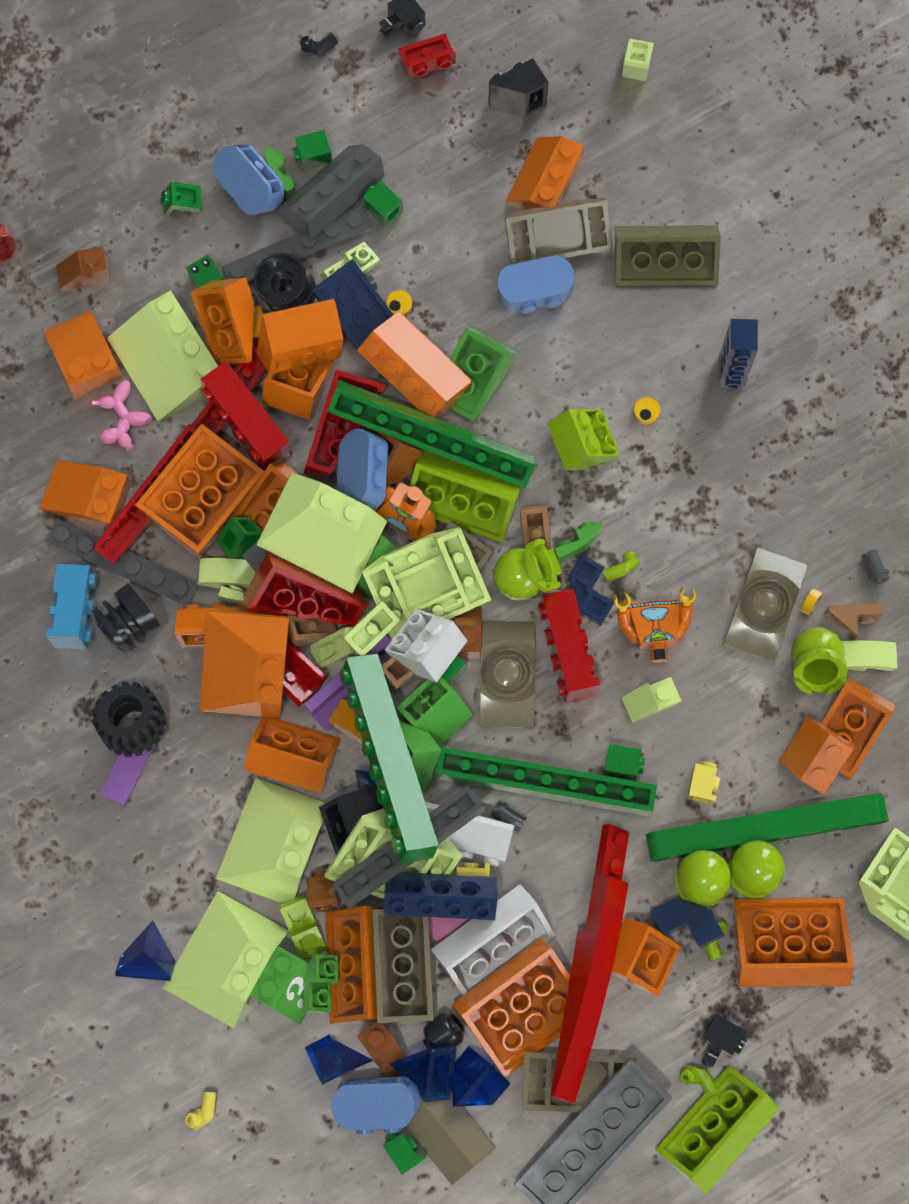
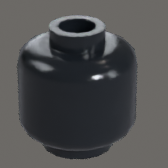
[423,1013,465,1055]

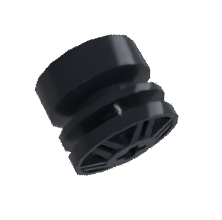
[254,253,316,312]
[91,583,162,655]

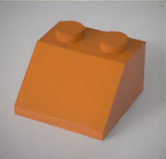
[779,715,855,795]
[611,918,681,997]

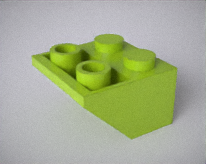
[547,409,620,470]

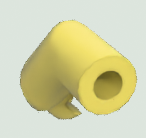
[184,1092,216,1130]

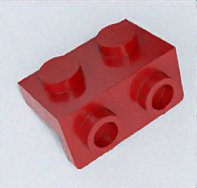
[398,33,456,79]
[282,641,326,707]

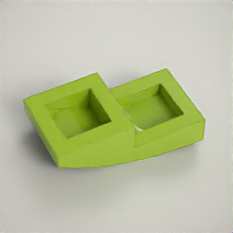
[279,895,327,960]

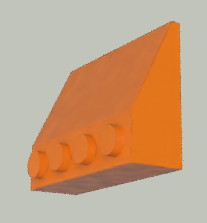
[135,424,264,559]
[733,898,854,987]
[452,938,570,1078]

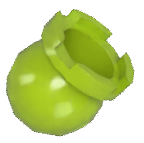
[493,539,561,601]
[791,627,848,695]
[728,840,785,899]
[674,850,732,908]

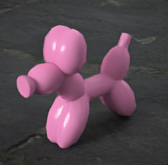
[92,380,152,452]

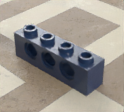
[719,319,758,389]
[383,872,498,920]

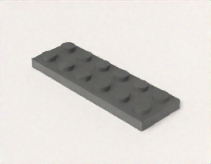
[514,1058,672,1204]

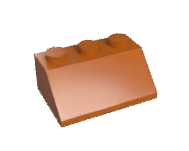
[505,136,584,211]
[257,299,343,374]
[243,717,341,793]

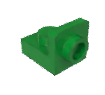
[160,181,201,215]

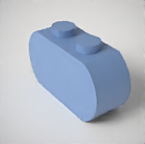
[213,144,284,215]
[497,255,574,314]
[337,429,388,510]
[332,1077,421,1134]

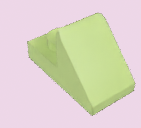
[622,39,654,81]
[342,601,401,656]
[310,627,356,670]
[621,677,682,723]

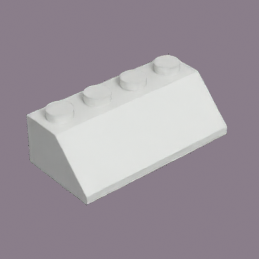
[425,802,514,867]
[431,884,556,995]

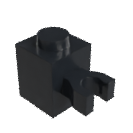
[379,0,426,39]
[701,1014,747,1068]

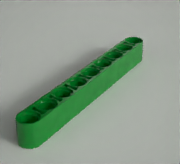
[645,793,889,862]

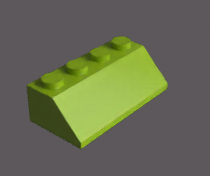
[410,450,522,543]
[655,1065,779,1195]

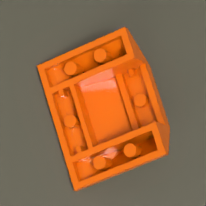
[200,609,289,718]

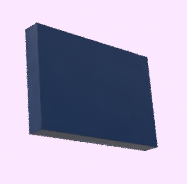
[311,259,393,353]

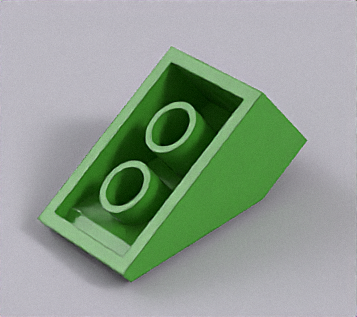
[450,327,518,422]

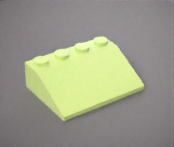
[107,290,218,423]

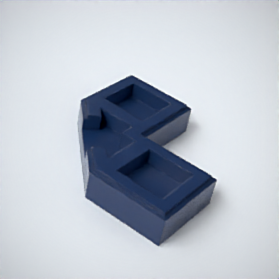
[568,554,614,626]
[650,899,725,949]

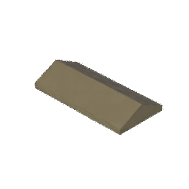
[403,1060,495,1185]

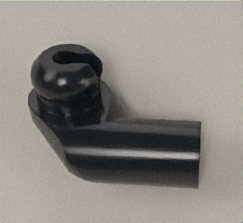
[300,33,338,56]

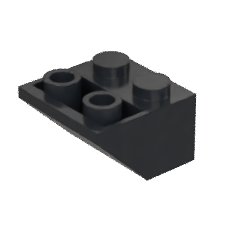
[488,58,549,117]
[319,784,383,855]

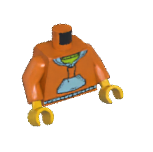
[374,482,436,541]
[612,587,696,663]

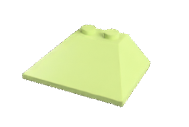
[256,473,387,594]
[362,527,491,640]
[216,777,325,904]
[324,808,462,899]
[859,827,909,940]
[162,891,289,1029]

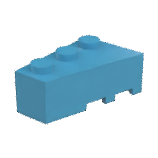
[46,564,97,649]

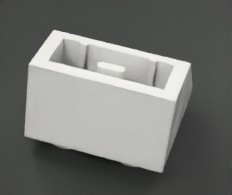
[385,609,467,683]

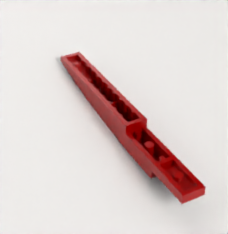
[93,345,268,565]
[550,824,629,1103]

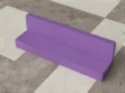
[304,635,392,732]

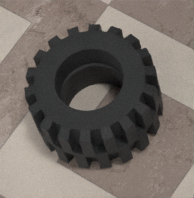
[92,682,167,757]

